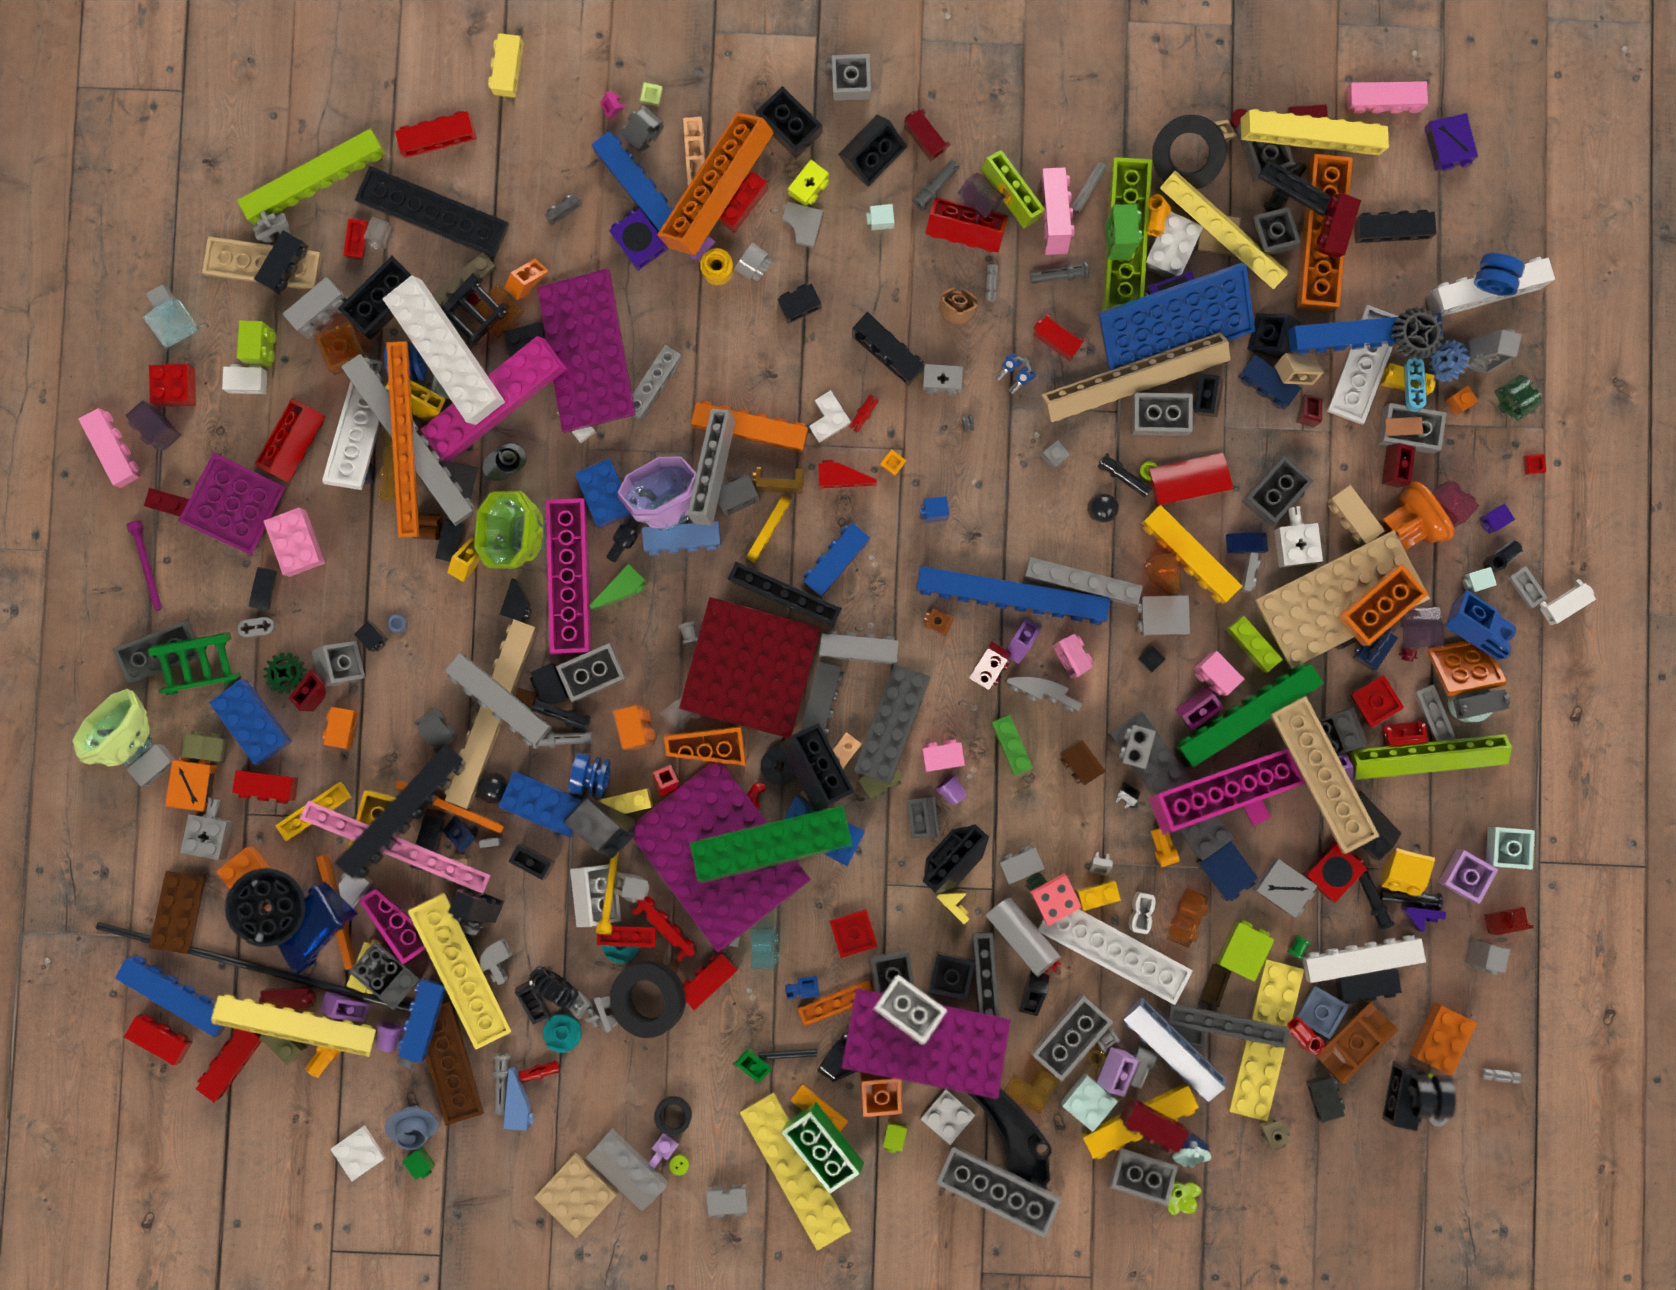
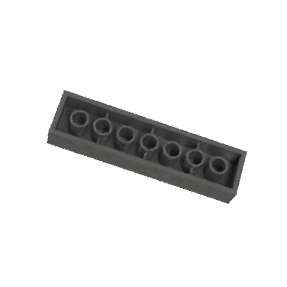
[1108,712,1234,861]

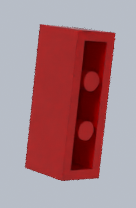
[719,171,768,233]
[232,770,298,804]
[682,952,738,1011]
[124,1014,192,1066]

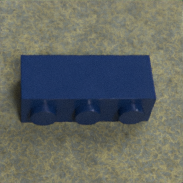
[1238,355,1301,410]

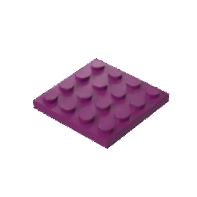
[178,452,286,555]

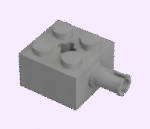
[180,798,234,860]

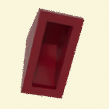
[1296,394,1322,427]

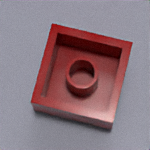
[149,363,196,407]

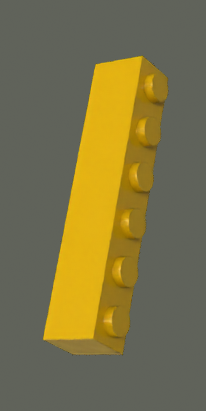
[1141,505,1242,604]
[1081,1083,1199,1159]

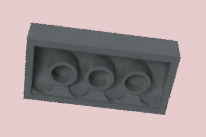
[112,619,199,684]

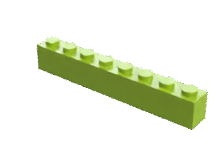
[237,128,386,225]
[1350,734,1512,780]

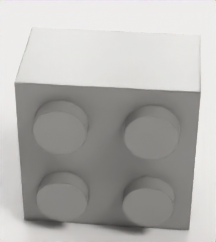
[832,54,871,101]

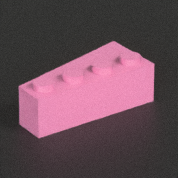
[1041,168,1075,255]

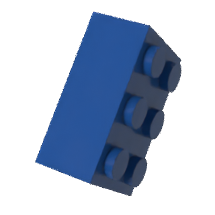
[574,458,631,529]

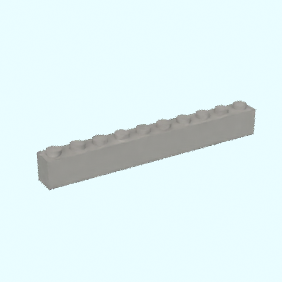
[341,354,474,526]

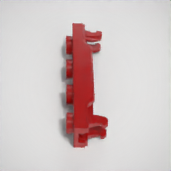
[632,895,697,961]

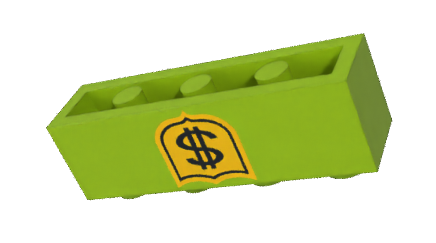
[980,150,1045,229]

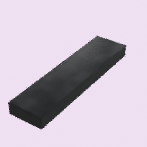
[1258,159,1331,217]

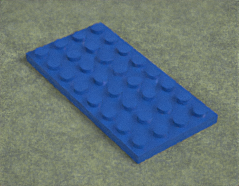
[1098,262,1255,371]

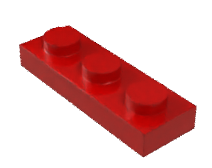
[597,925,656,947]

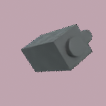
[1453,689,1510,719]

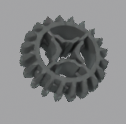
[1391,307,1444,360]

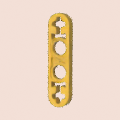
[746,495,792,563]

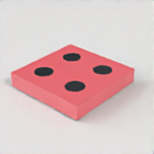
[1031,873,1082,926]

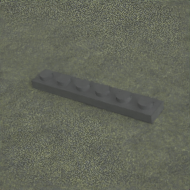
[1168,1003,1290,1048]

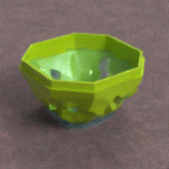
[474,491,546,569]

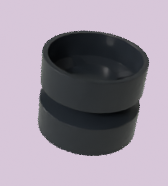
[1408,1075,1456,1118]

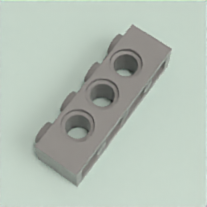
[632,345,683,422]

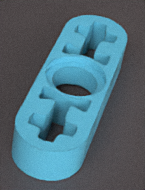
[1404,358,1426,412]

